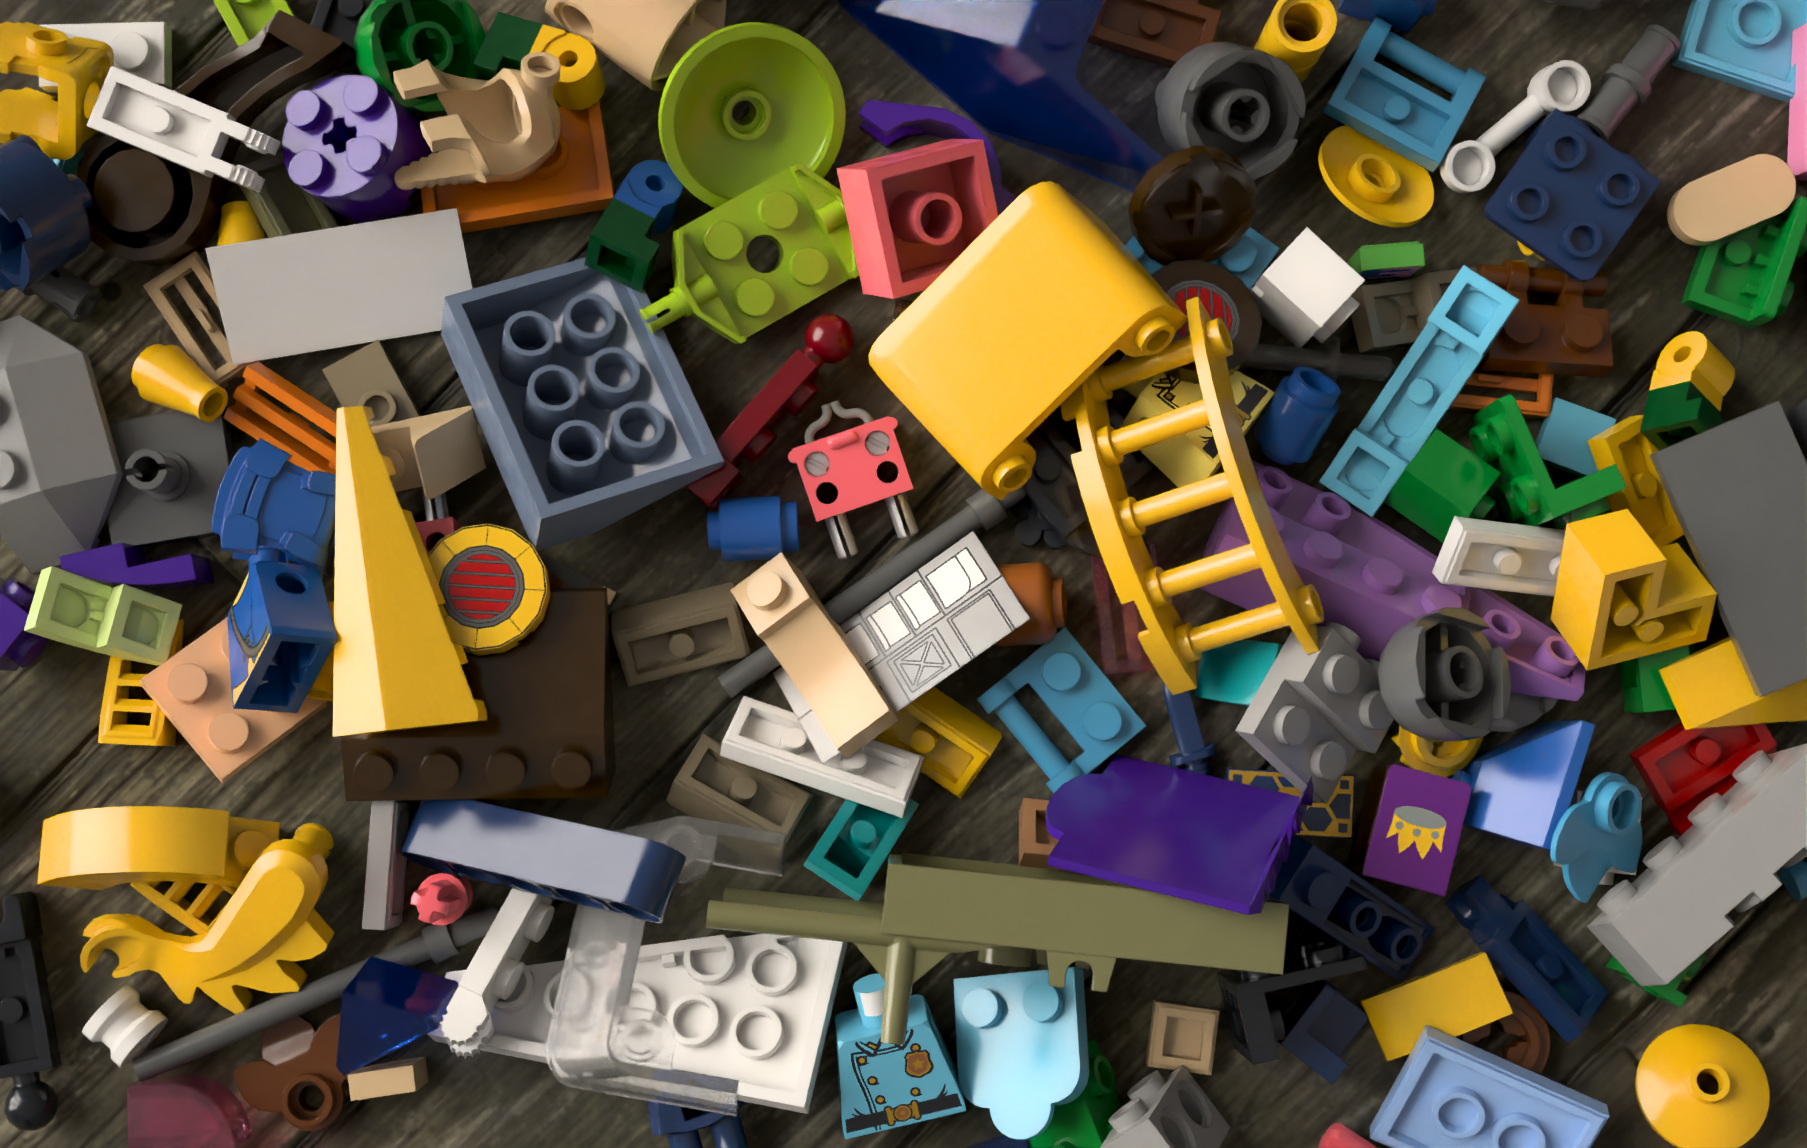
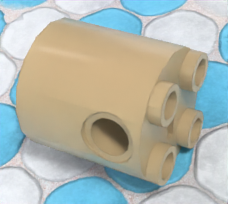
[545,0,726,92]

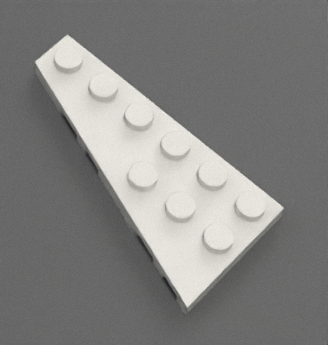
[428,934,848,1114]

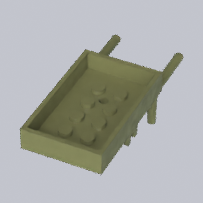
[706,851,1289,1045]

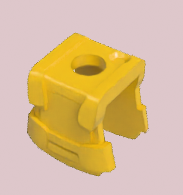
[0,22,114,160]

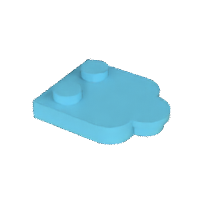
[954,967,1089,1140]

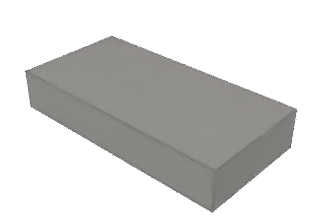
[362,800,411,930]

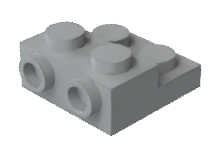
[1235,622,1394,804]

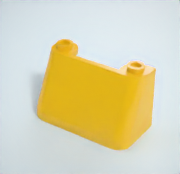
[868,181,1188,500]

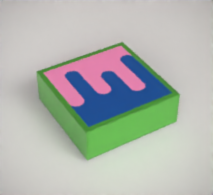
[1347,241,1425,282]

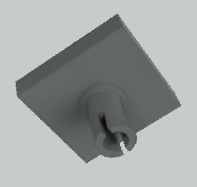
[108,407,234,548]

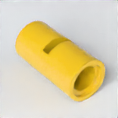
[1254,0,1337,83]

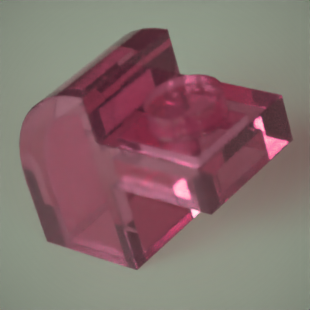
[127,1075,251,1148]

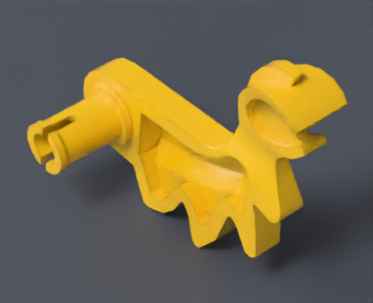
[80,823,334,1014]

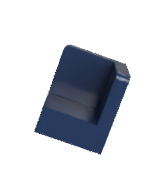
[1277,979,1368,1085]

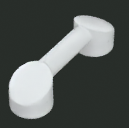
[1439,60,1591,193]

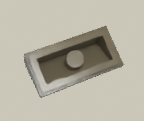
[611,582,751,687]
[666,734,814,862]

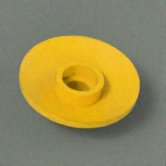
[1318,125,1434,228]
[1635,1024,1770,1148]

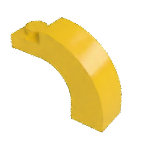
[37,806,280,891]

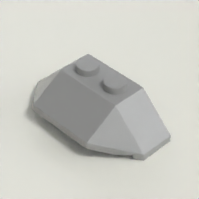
[0,315,123,575]

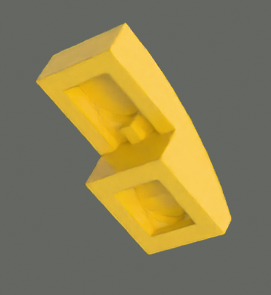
[1359,951,1513,1061]

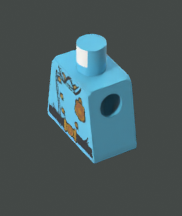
[835,973,966,1139]

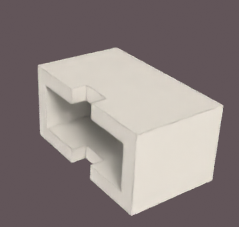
[1250,227,1365,349]

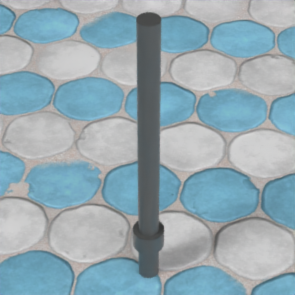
[718,488,1027,698]
[132,904,500,1082]

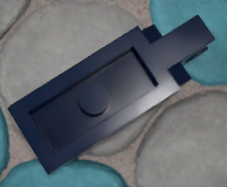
[1445,875,1609,1042]

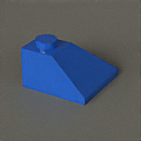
[1452,720,1595,851]

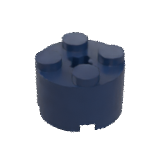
[0,135,93,291]

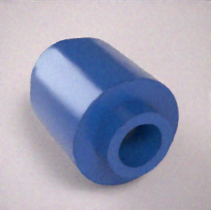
[1253,367,1341,465]
[707,496,800,562]

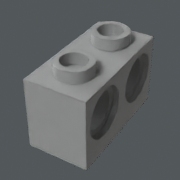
[1100,1065,1230,1148]

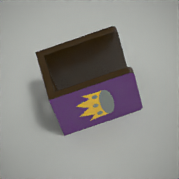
[1347,763,1472,896]

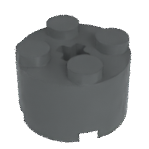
[1155,42,1306,179]

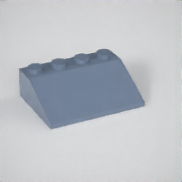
[441,257,724,551]

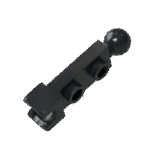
[0,891,62,1131]

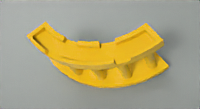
[1060,296,1324,695]

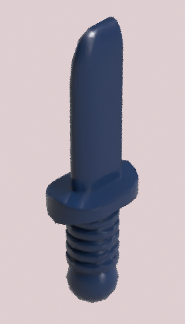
[1163,683,1218,776]

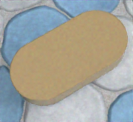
[1667,154,1796,246]

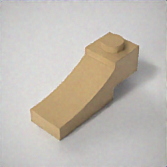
[730,552,900,758]

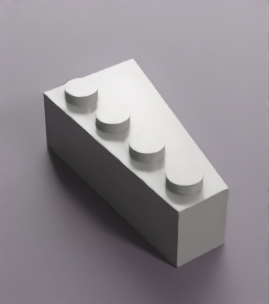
[1587,743,1807,986]

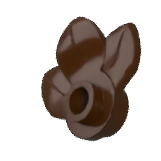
[233,1013,359,1131]

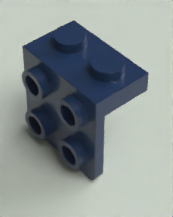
[1484,108,1661,282]

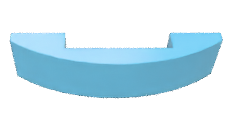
[1319,265,1520,517]

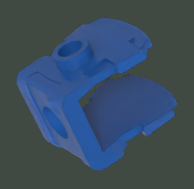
[212,438,336,577]

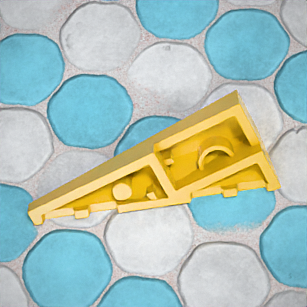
[333,406,487,737]

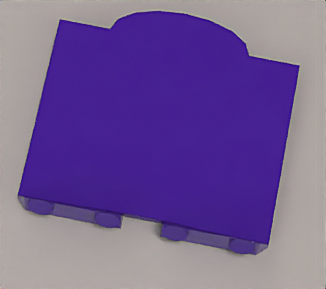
[1046,754,1314,915]

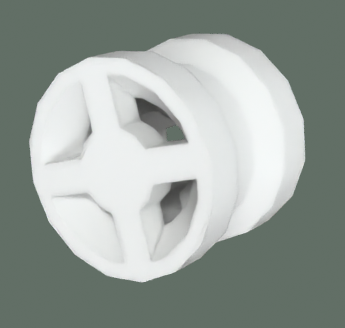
[82,984,168,1068]

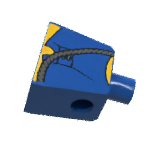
[227,549,337,713]

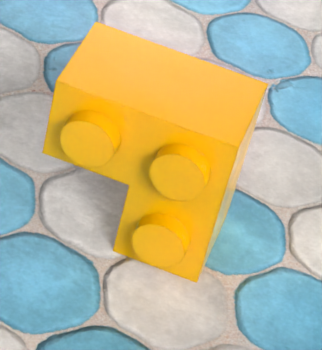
[1550,509,1717,671]

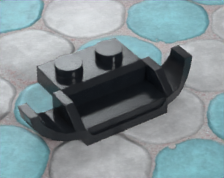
[1020,400,1157,559]

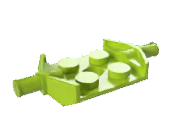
[639,162,859,344]

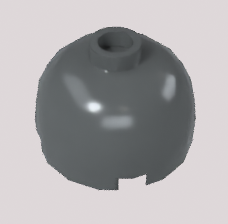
[1378,607,1512,742]

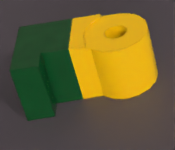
[473,12,606,110]
[1640,331,1735,450]

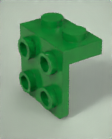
[1469,394,1627,529]

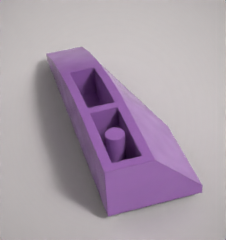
[1199,460,1586,701]

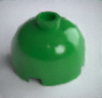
[354,0,486,113]

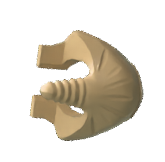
[393,52,561,190]

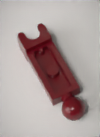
[685,314,855,511]

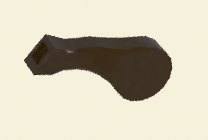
[76,10,356,267]

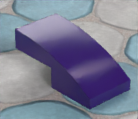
[59,542,214,589]

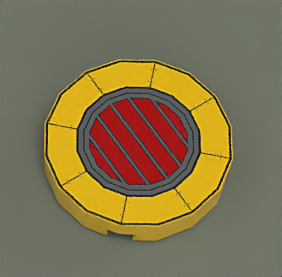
[428,524,551,656]

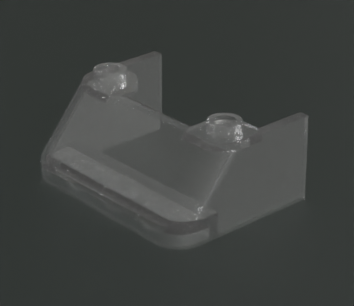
[545,816,786,1116]

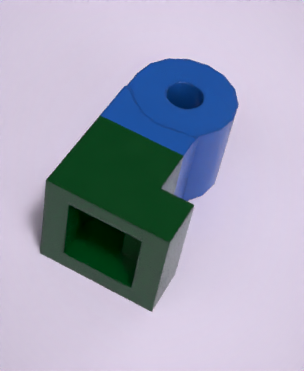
[584,160,683,293]

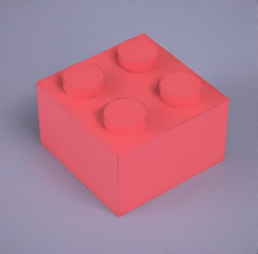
[836,139,998,299]

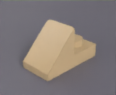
[371,405,486,500]

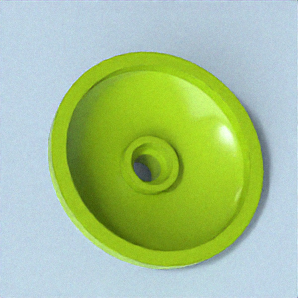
[658,22,846,208]

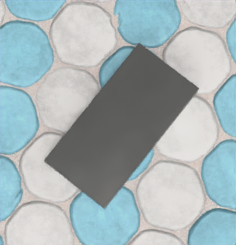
[1650,401,1807,696]

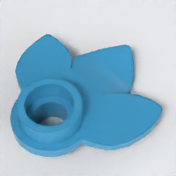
[1550,772,1642,903]

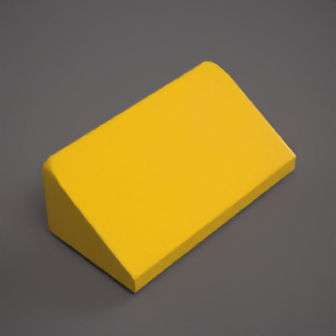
[873,687,1002,799]

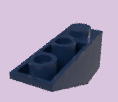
[1269,836,1435,983]

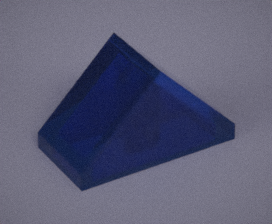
[336,956,459,1076]

